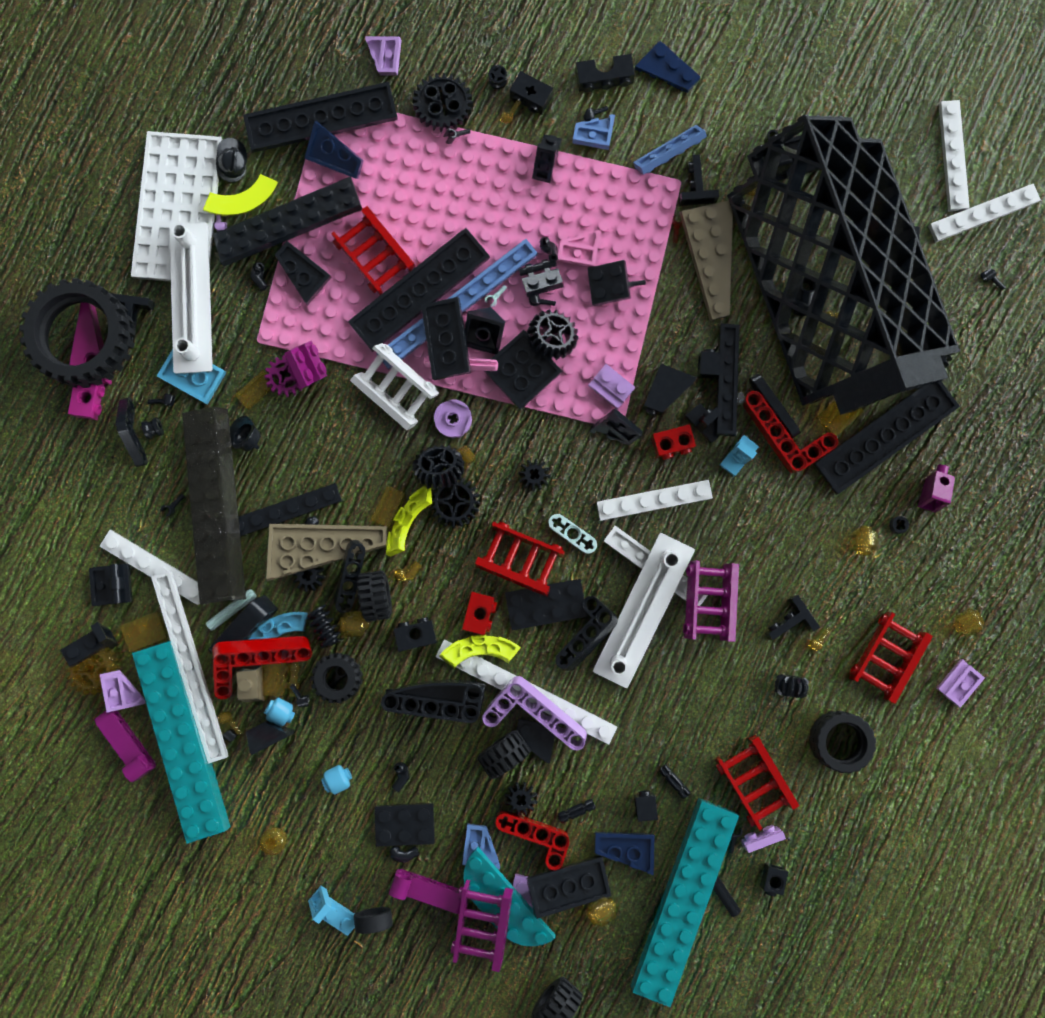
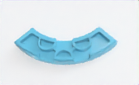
[248,612,308,640]

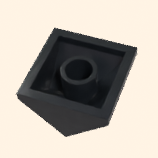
[465,307,505,355]
[246,721,295,755]

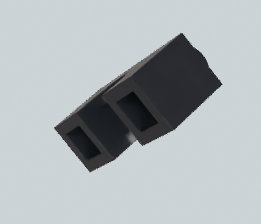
[575,54,635,92]

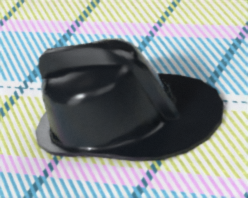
[216,138,247,182]
[228,416,261,452]

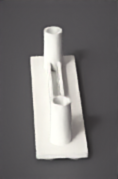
[169,222,213,374]
[593,533,695,688]

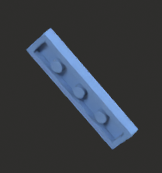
[633,125,707,175]

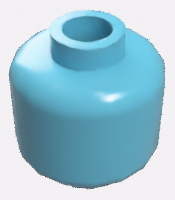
[264,698,295,727]
[321,765,352,795]

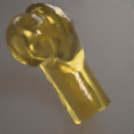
[394,561,422,581]

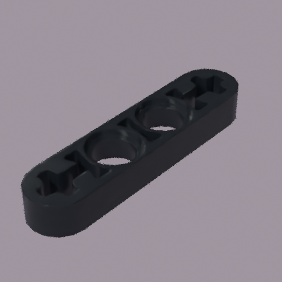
[749,373,801,439]
[334,540,365,613]

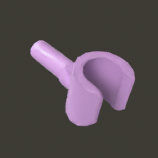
[214,215,227,232]

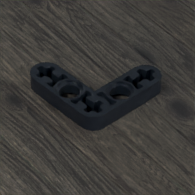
[116,397,148,467]

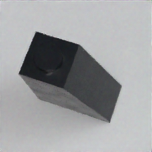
[642,364,697,416]

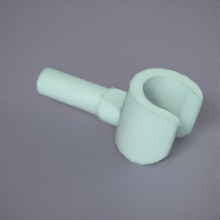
[485,285,507,307]

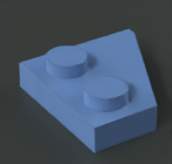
[572,114,615,150]
[462,824,500,870]

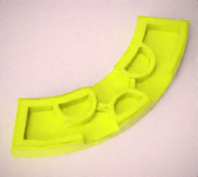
[203,174,278,216]
[386,486,432,557]
[439,635,521,669]

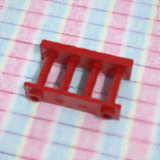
[331,206,416,295]
[475,522,565,597]
[849,612,933,704]
[715,735,800,830]

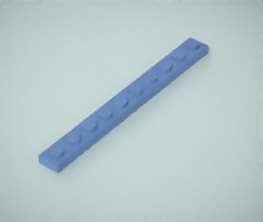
[376,239,538,370]

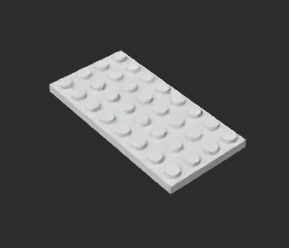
[131,131,223,282]

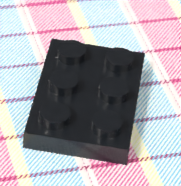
[374,803,435,847]

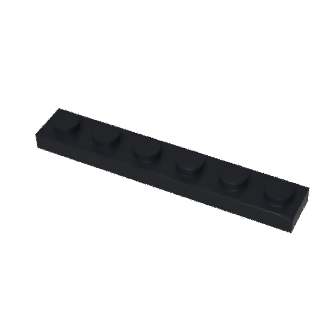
[716,323,740,437]
[227,483,343,539]

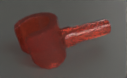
[672,215,682,243]

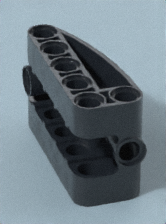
[381,679,486,723]

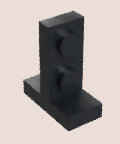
[532,134,562,183]
[679,154,719,206]
[112,293,155,342]
[685,403,722,444]
[765,595,820,640]
[60,622,119,668]

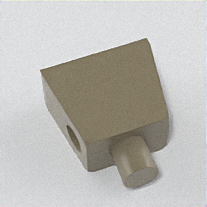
[237,665,265,702]

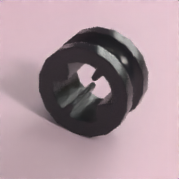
[889,516,909,534]

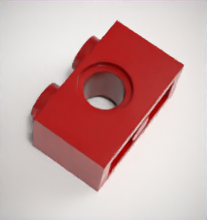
[462,592,497,635]

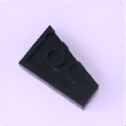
[275,241,332,306]

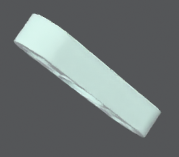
[548,514,597,554]

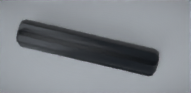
[713,876,741,917]

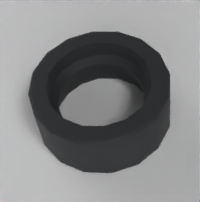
[354,907,393,934]

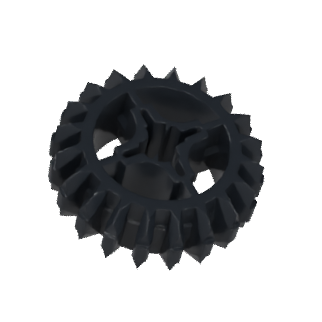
[527,309,579,360]
[412,444,465,491]
[429,477,480,528]

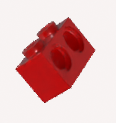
[651,424,696,460]

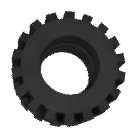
[357,570,392,622]
[311,653,363,703]
[477,730,531,779]
[531,977,583,1018]

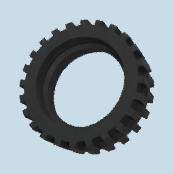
[19,278,135,388]

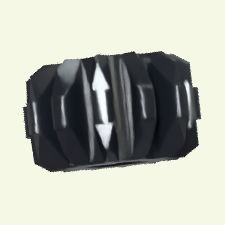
[518,459,551,492]
[292,567,326,592]
[775,674,809,698]
[505,782,538,816]

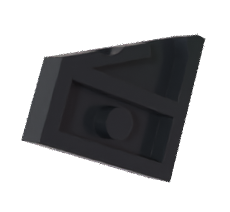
[590,408,643,445]
[517,718,555,764]

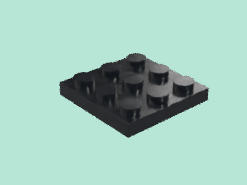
[483,330,562,410]

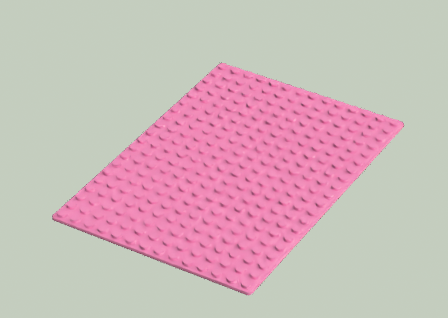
[257,113,681,424]

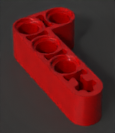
[496,810,570,870]

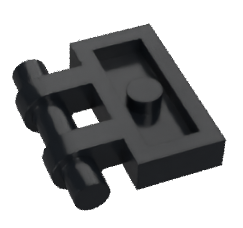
[518,259,564,297]

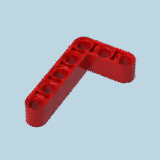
[742,391,838,473]
[212,636,312,700]

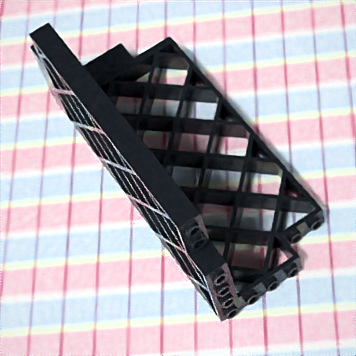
[727,114,960,415]

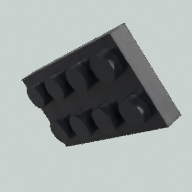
[421,297,471,381]
[505,579,588,630]
[526,856,612,919]

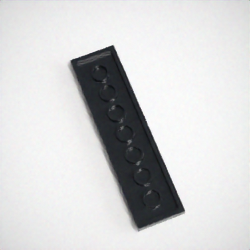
[243,82,398,153]
[213,176,363,266]
[348,228,490,352]
[814,381,960,495]

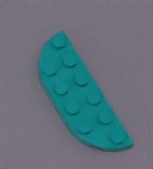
[464,847,556,946]

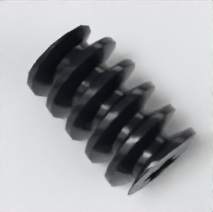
[306,604,344,648]

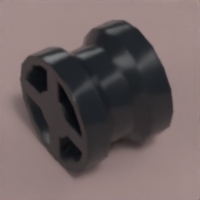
[488,65,507,89]
[141,417,164,440]

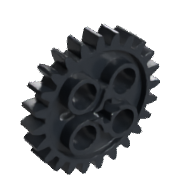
[412,73,473,132]

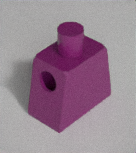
[917,464,955,513]

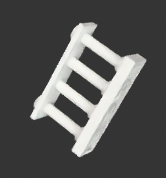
[350,343,439,430]

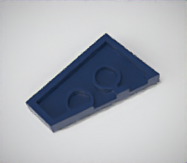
[634,41,701,93]
[304,121,364,179]
[595,832,655,876]

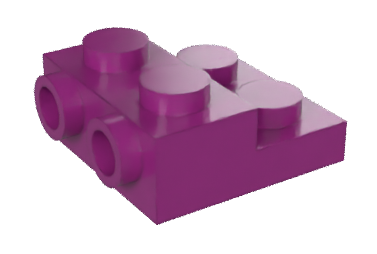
[284,340,327,389]

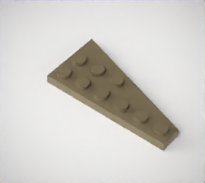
[679,200,733,321]
[266,524,387,581]

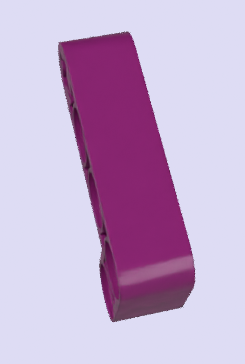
[94,710,156,782]
[389,869,461,914]

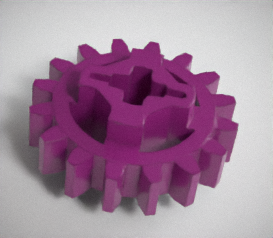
[264,355,302,397]

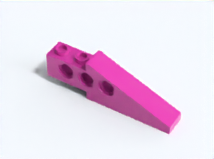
[68,302,112,420]

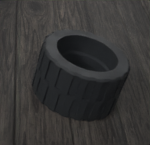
[809,711,876,774]

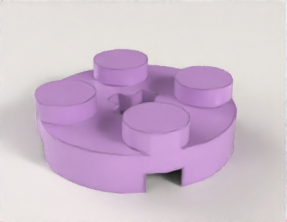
[434,399,472,438]

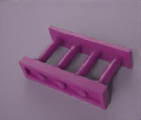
[683,560,739,642]
[451,880,513,972]

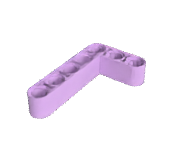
[482,676,587,751]

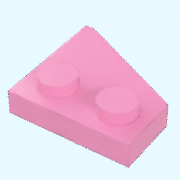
[557,230,601,267]

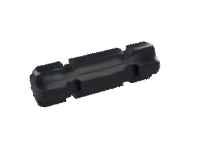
[659,764,690,799]
[558,799,596,823]

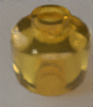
[851,526,878,556]
[953,608,985,637]
[340,611,369,637]
[259,827,288,856]
[586,897,617,927]

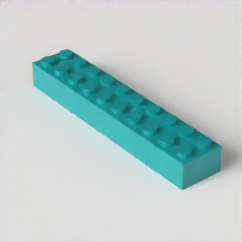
[132,641,231,844]
[631,798,739,1007]

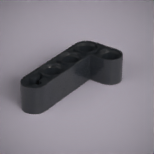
[208,595,278,654]
[555,596,618,671]

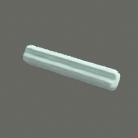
[206,589,257,630]

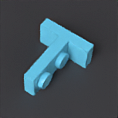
[720,435,759,477]
[308,885,355,936]

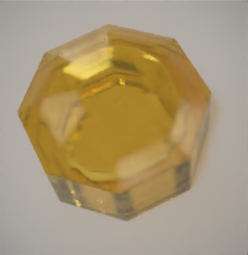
[459,445,476,464]

